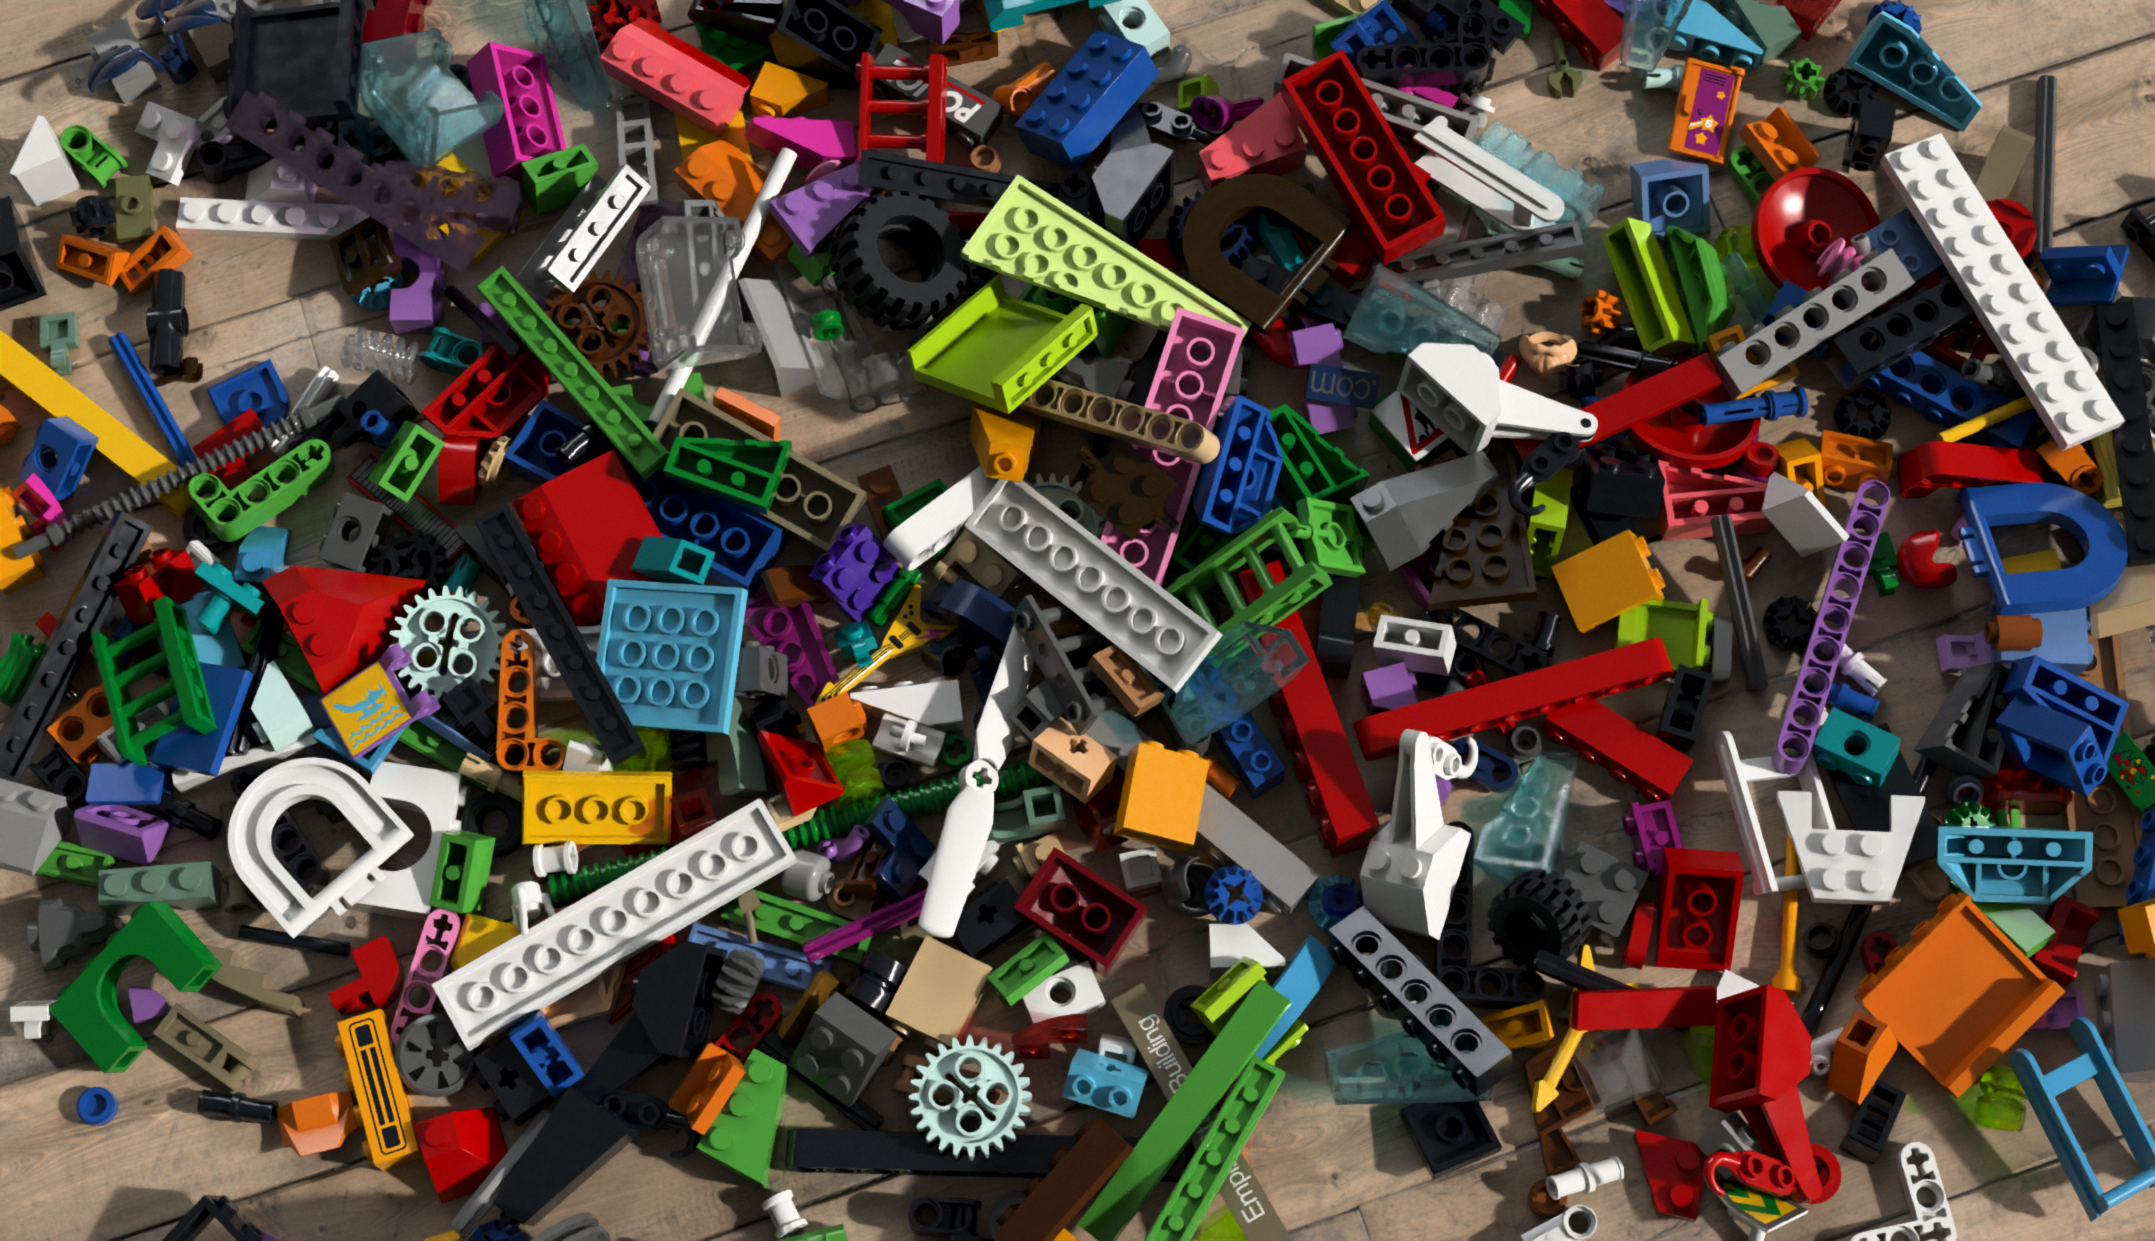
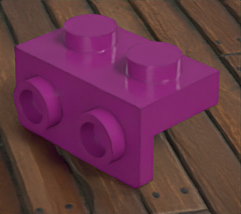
[1622,800,1683,881]

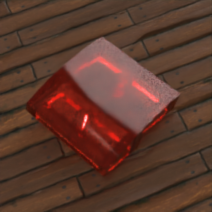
[1012,1013,1088,1059]

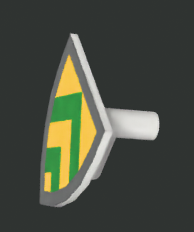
[1715,1179,1808,1241]

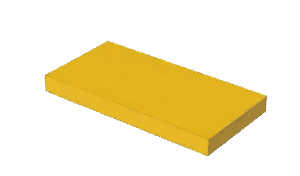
[522,770,672,845]

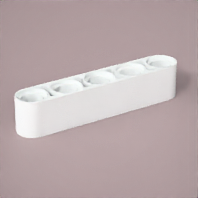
[883,466,1031,571]

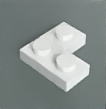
[135,101,205,186]

